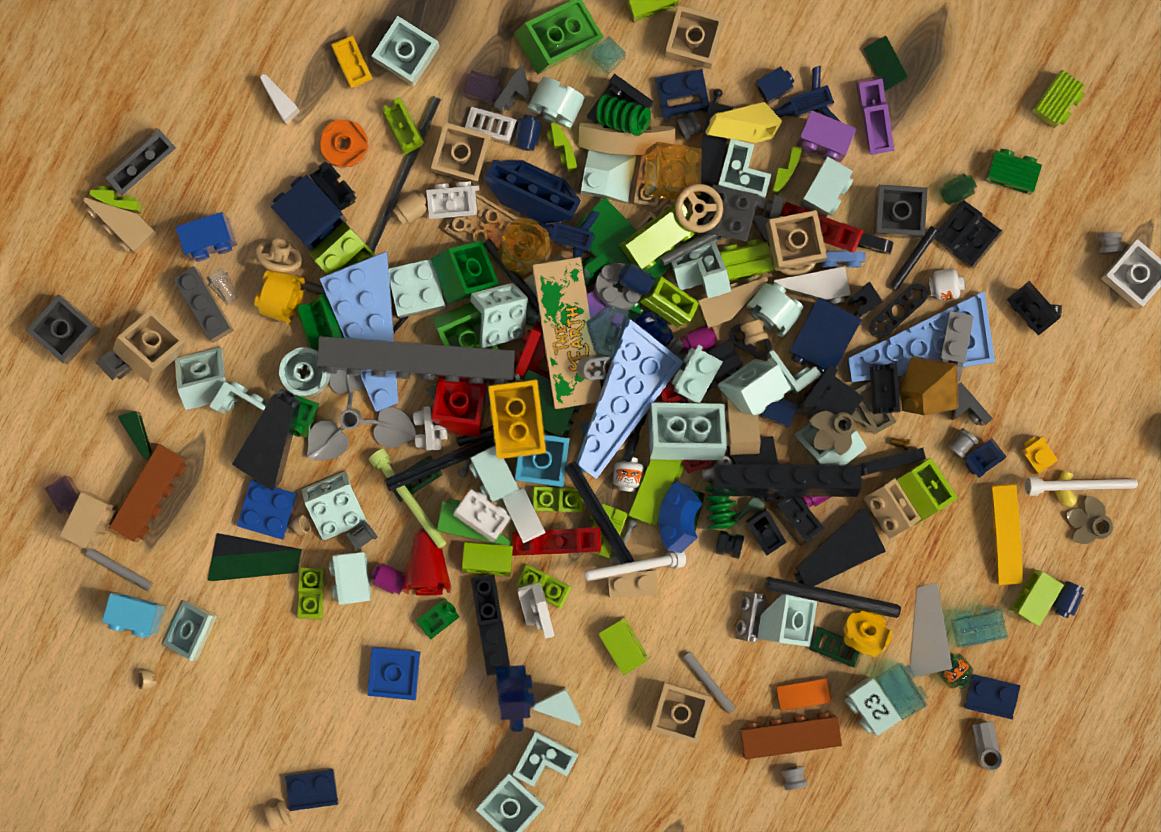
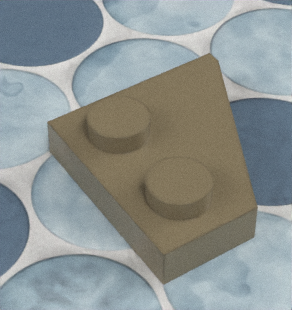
[852,382,896,434]

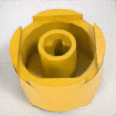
[254,270,305,324]

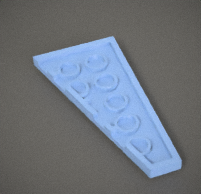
[320,251,399,412]
[848,291,995,383]
[576,318,683,479]

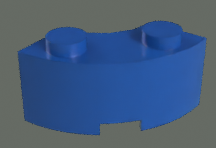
[659,482,702,553]

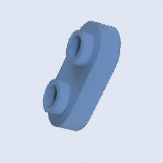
[819,251,866,268]

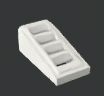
[260,74,299,124]
[465,107,517,145]

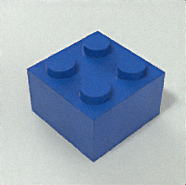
[176,212,237,262]

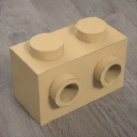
[864,478,921,539]
[608,569,658,598]

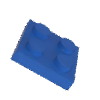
[237,480,298,540]
[367,647,421,700]

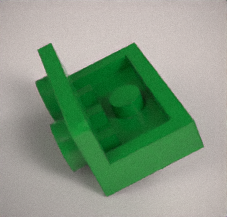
[296,294,342,351]

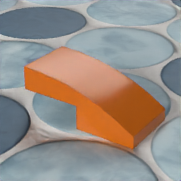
[777,678,832,711]

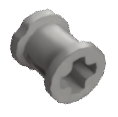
[946,428,979,460]

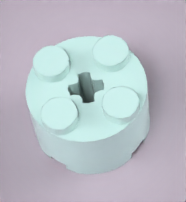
[527,77,584,129]
[746,282,804,337]
[279,347,330,398]

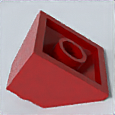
[431,377,487,437]

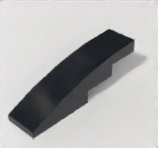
[694,102,733,203]

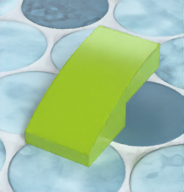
[772,146,802,195]

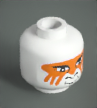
[929,268,965,301]
[613,458,646,492]

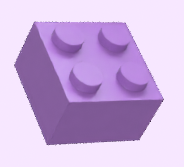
[797,110,857,163]

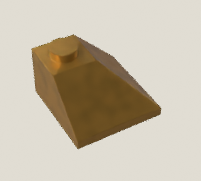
[901,356,959,415]

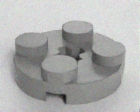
[594,263,642,312]

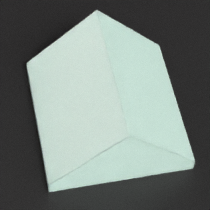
[163,600,218,661]
[533,687,581,726]

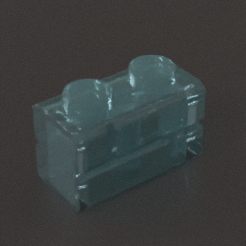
[951,606,1008,648]
[875,663,928,720]

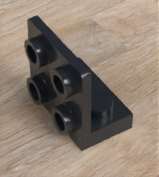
[587,73,653,128]
[797,365,863,429]

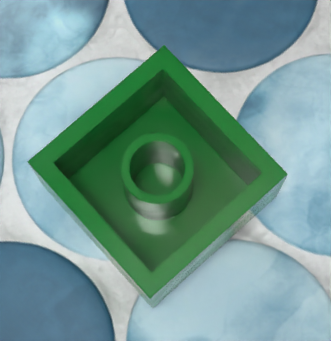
[430,240,499,303]

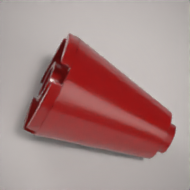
[403,528,451,596]

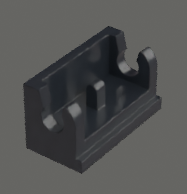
[848,281,883,318]
[869,363,900,415]
[770,497,824,546]

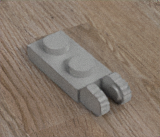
[940,311,974,382]

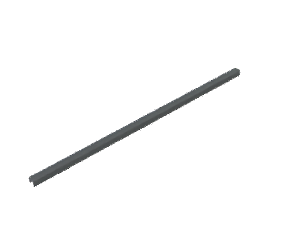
[337,96,441,323]

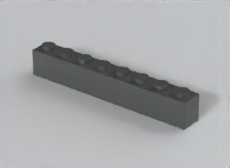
[317,337,515,385]

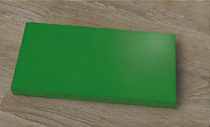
[574,198,671,288]

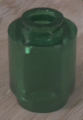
[939,173,977,206]

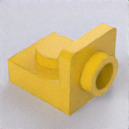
[1020,435,1058,474]

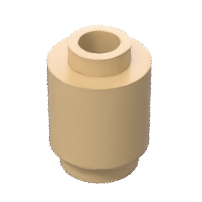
[393,191,428,225]

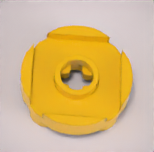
[843,611,892,657]

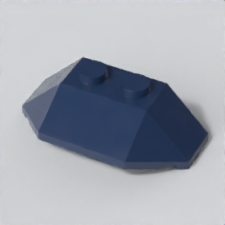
[484,160,581,224]

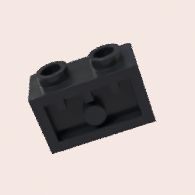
[1007,281,1061,336]

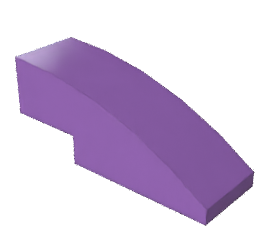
[856,76,895,155]

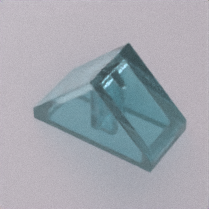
[586,305,629,357]

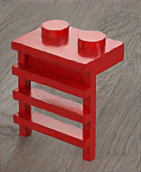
[514,322,550,379]

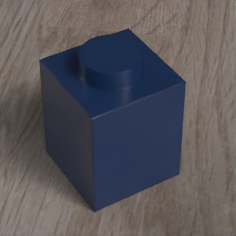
[755,66,794,105]
[761,398,798,428]

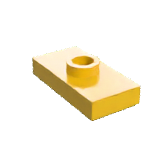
[331,35,373,89]

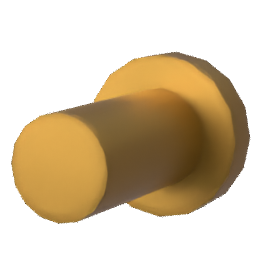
[891,437,910,451]

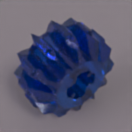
[634,310,673,347]

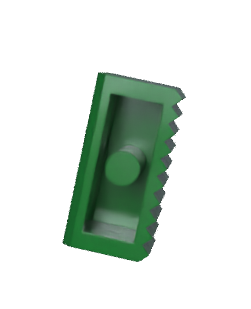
[985,149,1042,195]

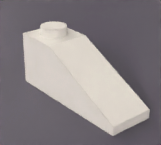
[772,267,851,305]

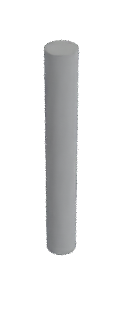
[85,549,153,591]
[682,651,736,714]

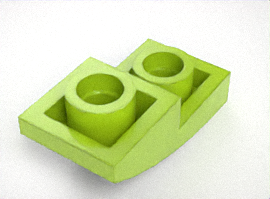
[547,122,577,172]
[90,186,142,213]
[531,487,583,512]
[516,564,573,609]
[297,568,325,620]

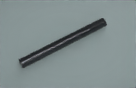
[483,239,540,315]

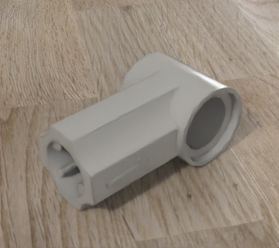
[972,721,1002,770]

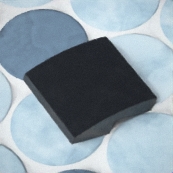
[934,200,1003,270]

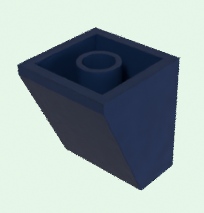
[271,175,347,251]
[788,297,862,373]

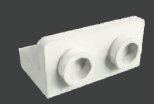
[426,181,479,219]
[453,490,511,543]
[517,582,555,639]

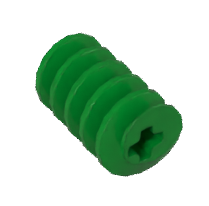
[596,94,651,136]
[705,481,737,530]

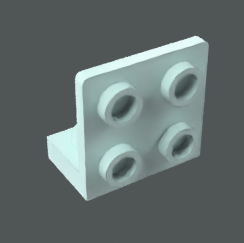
[471,283,528,348]
[672,345,722,403]
[766,350,821,395]
[210,381,269,414]
[301,471,367,540]

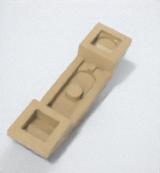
[579,123,675,155]

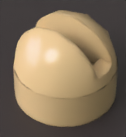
[290,515,312,536]
[137,670,157,690]

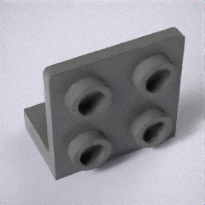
[703,185,766,241]

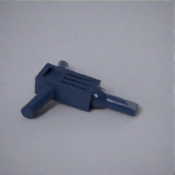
[773,66,841,122]
[523,210,600,262]

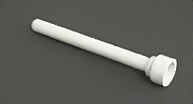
[1024,476,1138,496]
[584,550,686,581]

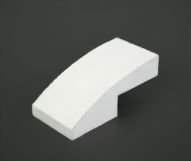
[502,488,545,543]

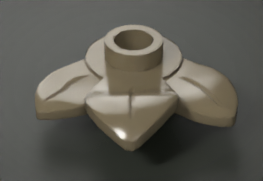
[809,411,855,456]
[1066,496,1113,544]

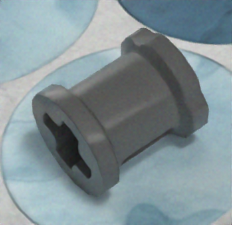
[346,521,378,552]

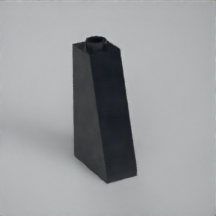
[232,389,301,491]
[794,508,886,586]

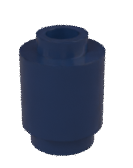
[514,115,542,151]
[618,263,656,296]
[1052,581,1084,618]

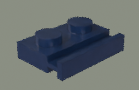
[964,674,1021,720]
[285,769,339,811]

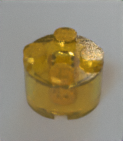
[499,218,550,274]

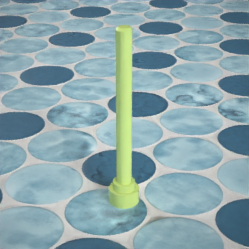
[369,449,446,548]

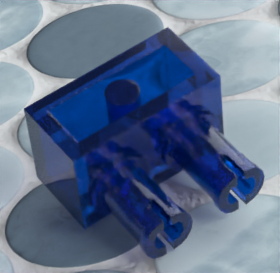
[496,665,535,732]

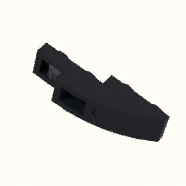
[470,574,511,676]

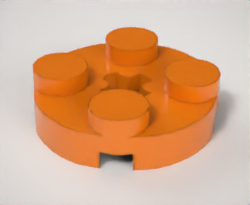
[320,119,369,169]

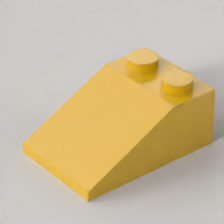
[488,380,546,459]

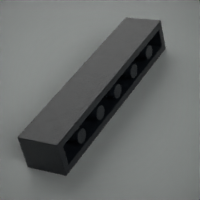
[712,464,862,497]

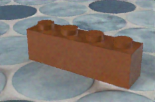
[109,444,187,542]
[740,712,842,760]

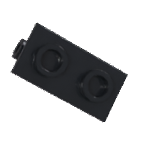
[309,161,357,211]

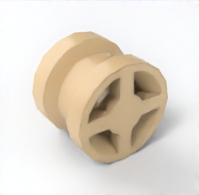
[740,319,768,345]
[265,801,292,831]

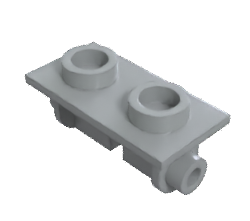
[736,591,767,642]

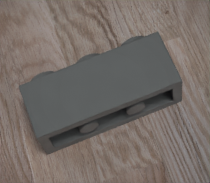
[103,128,176,196]
[173,266,234,343]

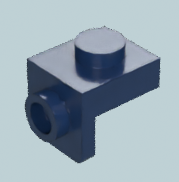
[965,438,1007,478]

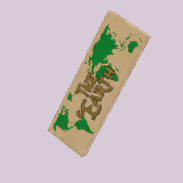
[532,257,601,409]

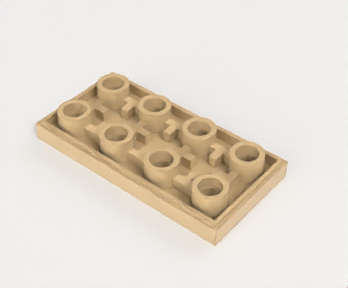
[444,192,549,279]

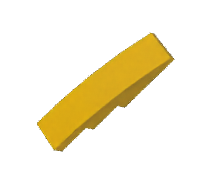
[991,483,1023,585]

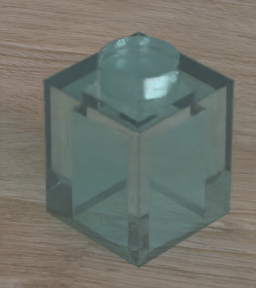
[592,36,626,75]

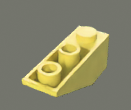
[705,102,782,143]

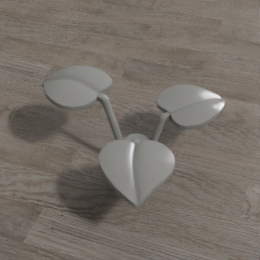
[307,370,416,460]

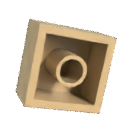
[665,5,725,70]
[431,122,492,186]
[765,210,827,271]
[113,309,186,383]
[60,492,117,549]
[650,682,712,744]

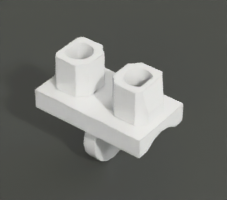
[413,406,447,451]

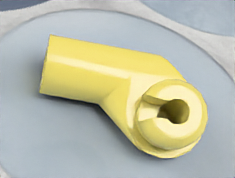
[1055,470,1077,507]

